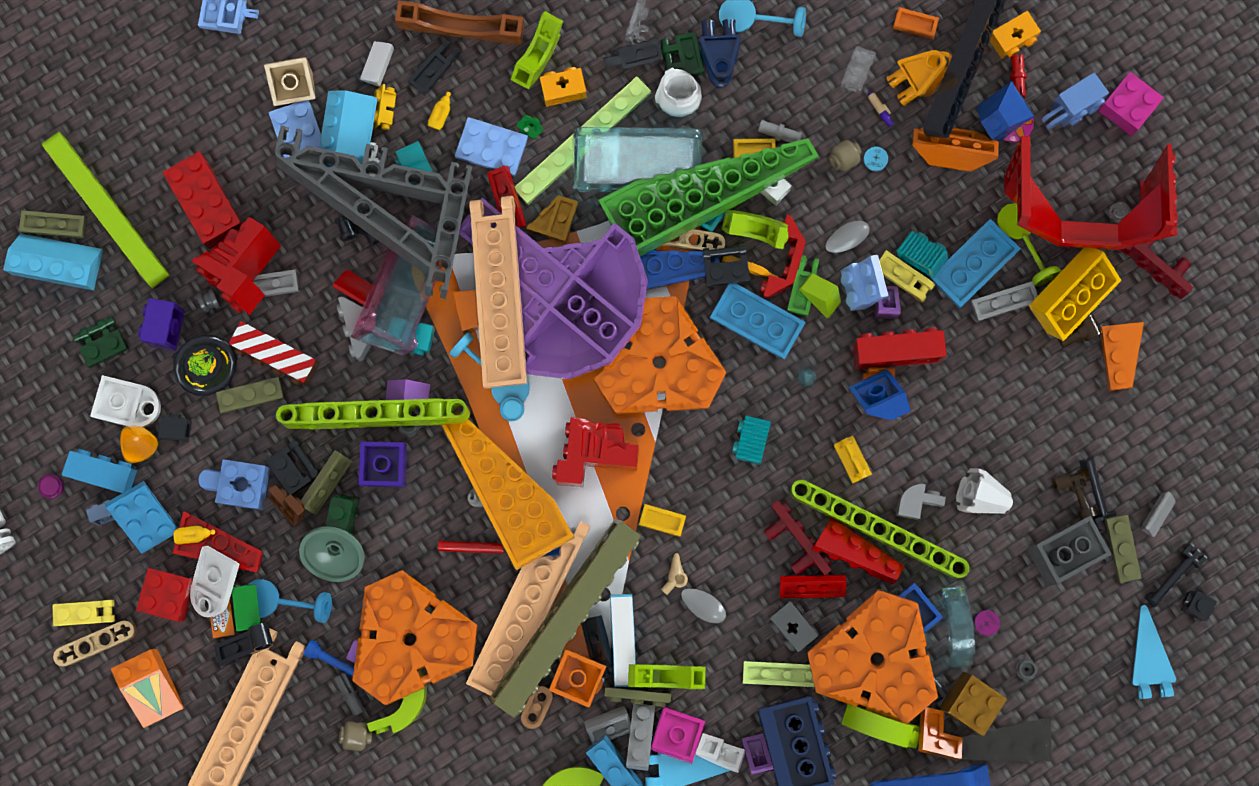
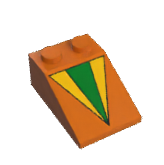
[111,649,184,728]

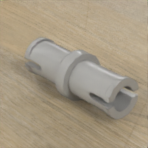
[758,120,802,143]

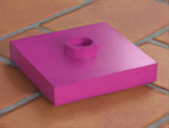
[650,707,705,764]

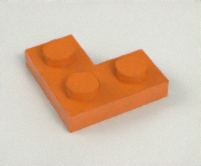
[918,707,963,761]

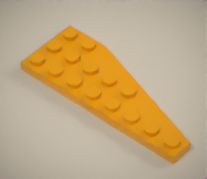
[442,410,575,570]

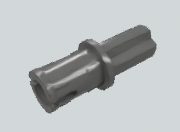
[335,673,366,717]

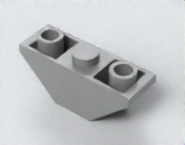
[337,297,378,362]

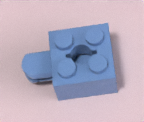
[1041,72,1109,130]
[198,460,271,510]

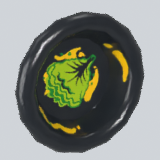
[173,335,237,396]

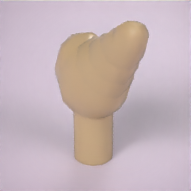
[661,553,688,595]

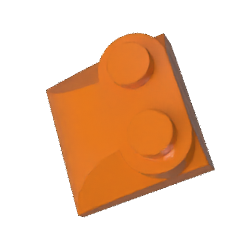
[549,649,607,708]

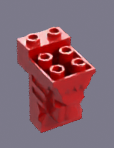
[192,217,281,315]
[552,417,639,488]

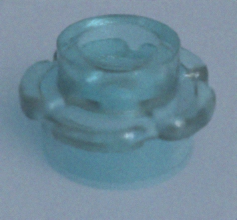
[798,367,816,387]

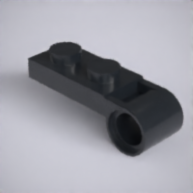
[214,623,273,666]

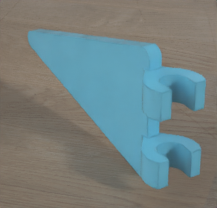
[1132,605,1176,699]
[645,753,731,786]

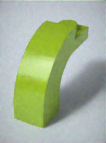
[510,11,563,89]
[722,209,788,249]
[628,664,706,689]
[367,669,427,734]
[841,704,920,749]
[543,766,604,786]

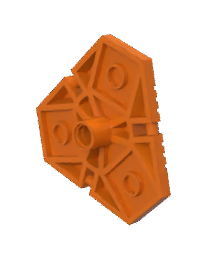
[594,296,726,414]
[352,570,478,705]
[807,589,938,724]

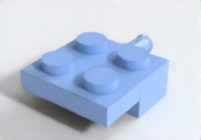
[198,0,259,34]

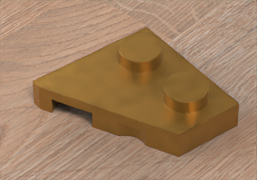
[526,195,579,243]

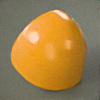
[120,426,158,463]

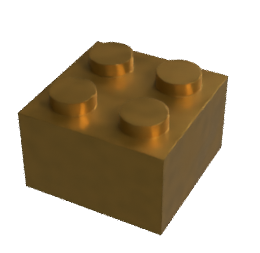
[940,671,1007,737]

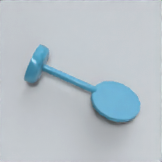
[719,0,806,37]
[449,332,530,404]

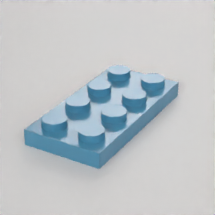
[929,219,1021,309]
[710,284,806,360]

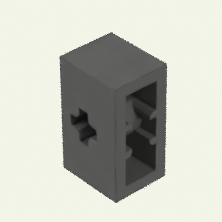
[769,601,819,652]

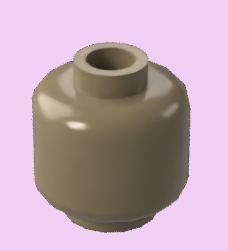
[829,140,861,172]
[338,721,372,751]

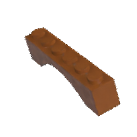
[395,0,525,45]

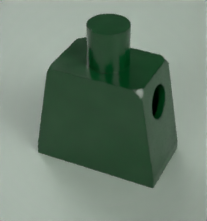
[325,494,360,535]

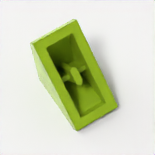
[799,273,841,318]

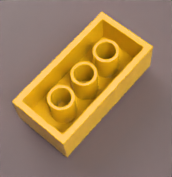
[1029,248,1122,341]

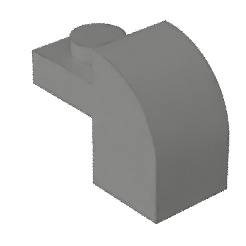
[895,484,946,520]

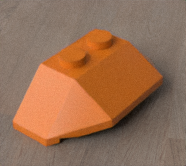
[912,127,999,171]

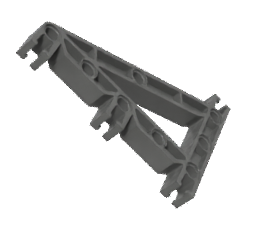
[275,125,472,299]

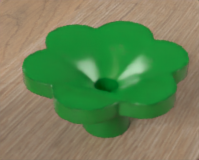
[517,115,543,139]

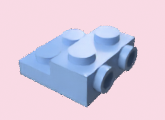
[840,255,888,311]

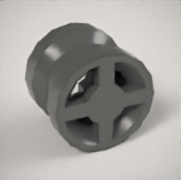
[197,288,221,313]

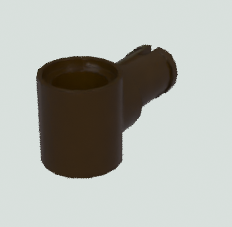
[1057,314,1103,348]

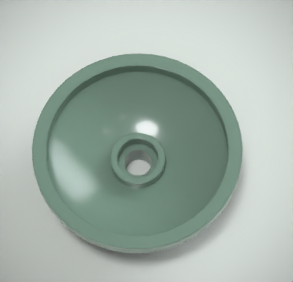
[299,527,365,582]

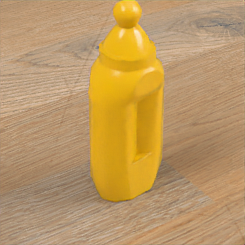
[428,92,451,131]
[173,526,215,545]

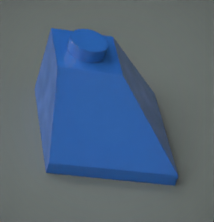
[977,82,1035,142]
[848,369,911,420]

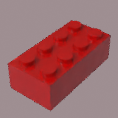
[162,151,243,249]
[852,328,947,370]

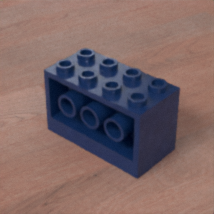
[756,695,837,786]

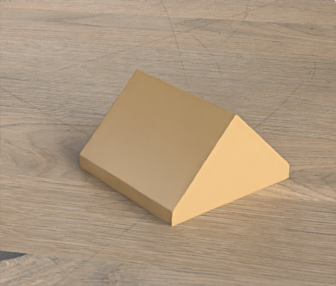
[264,57,316,106]

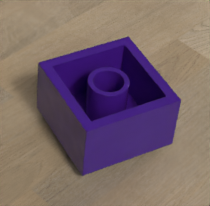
[138,298,185,351]
[359,442,407,488]

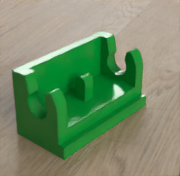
[232,584,260,631]

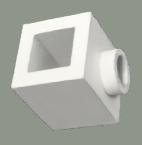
[760,179,791,206]

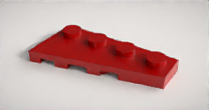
[173,511,263,573]
[812,518,904,585]

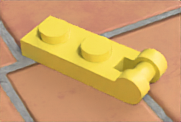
[879,250,935,303]
[53,600,115,626]

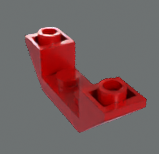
[760,215,806,300]

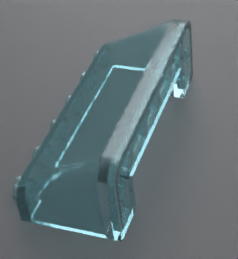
[572,127,703,192]

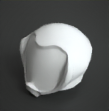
[655,68,702,117]

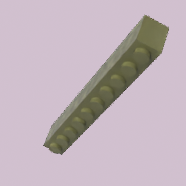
[489,519,641,718]

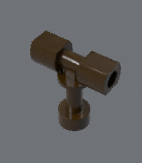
[1051,469,1099,520]

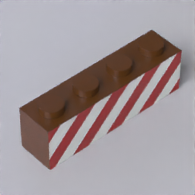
[228,321,320,386]

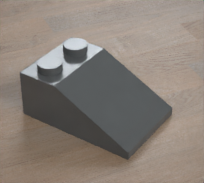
[1027,516,1112,587]

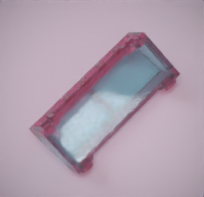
[350,215,456,355]

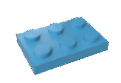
[105,481,179,554]

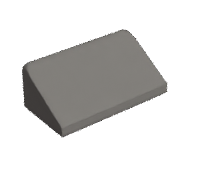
[1140,491,1176,537]
[584,706,631,744]

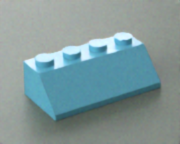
[319,91,377,167]
[3,233,103,291]

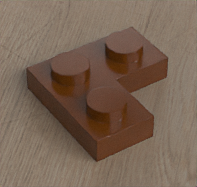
[267,485,305,528]

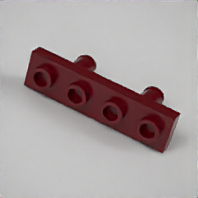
[1120,241,1194,300]
[763,500,832,576]

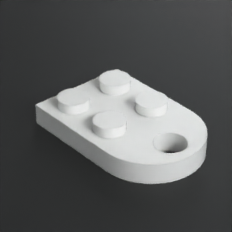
[90,375,161,428]
[190,546,239,617]

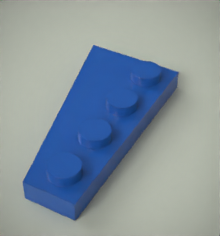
[640,250,720,290]

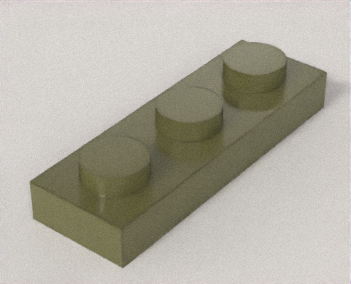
[19,210,87,238]
[216,377,285,414]
[301,450,353,515]
[1104,514,1141,583]
[604,687,671,707]

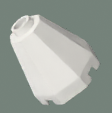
[956,468,1013,514]

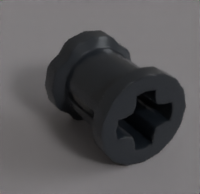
[334,215,359,241]

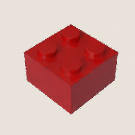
[136,568,193,622]

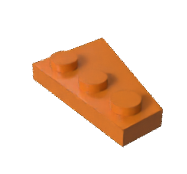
[1100,322,1144,391]

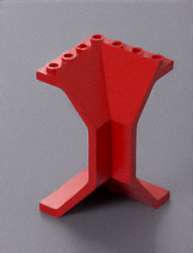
[1004,136,1178,250]

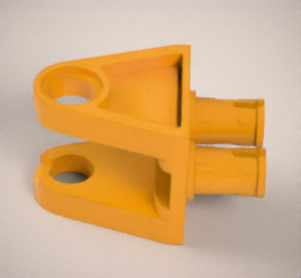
[887,50,953,106]

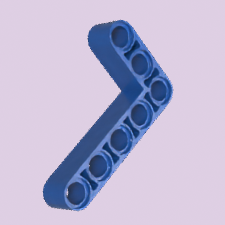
[870,764,991,786]

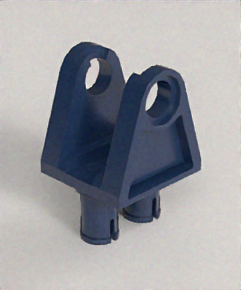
[699,19,741,88]

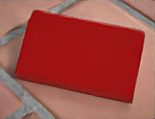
[332,270,382,308]

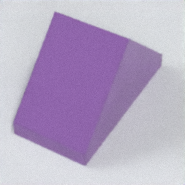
[875,286,901,320]
[385,379,430,400]
[742,733,774,774]

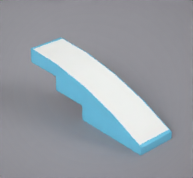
[610,594,636,687]

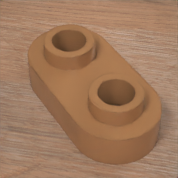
[521,686,553,729]

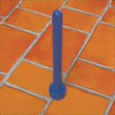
[303,640,354,676]

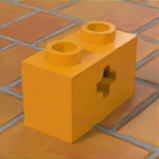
[990,11,1041,59]
[540,67,587,107]

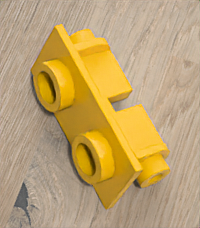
[373,84,396,130]
[834,436,872,484]

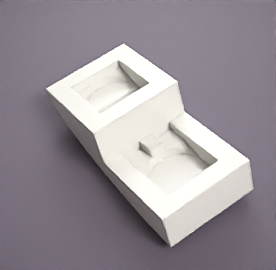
[696,733,745,773]

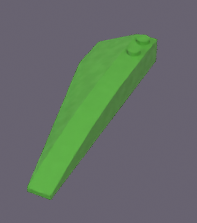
[598,138,819,256]

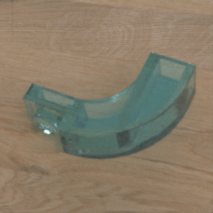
[942,586,975,667]

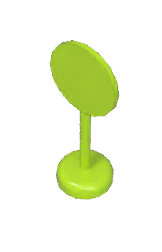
[997,203,1061,287]

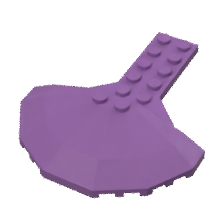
[459,198,648,379]

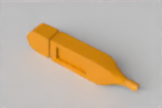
[721,255,778,277]

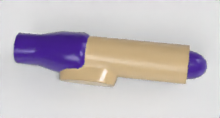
[868,91,895,127]

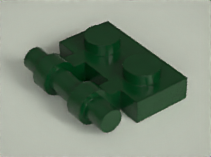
[661,32,704,76]
[73,317,128,368]

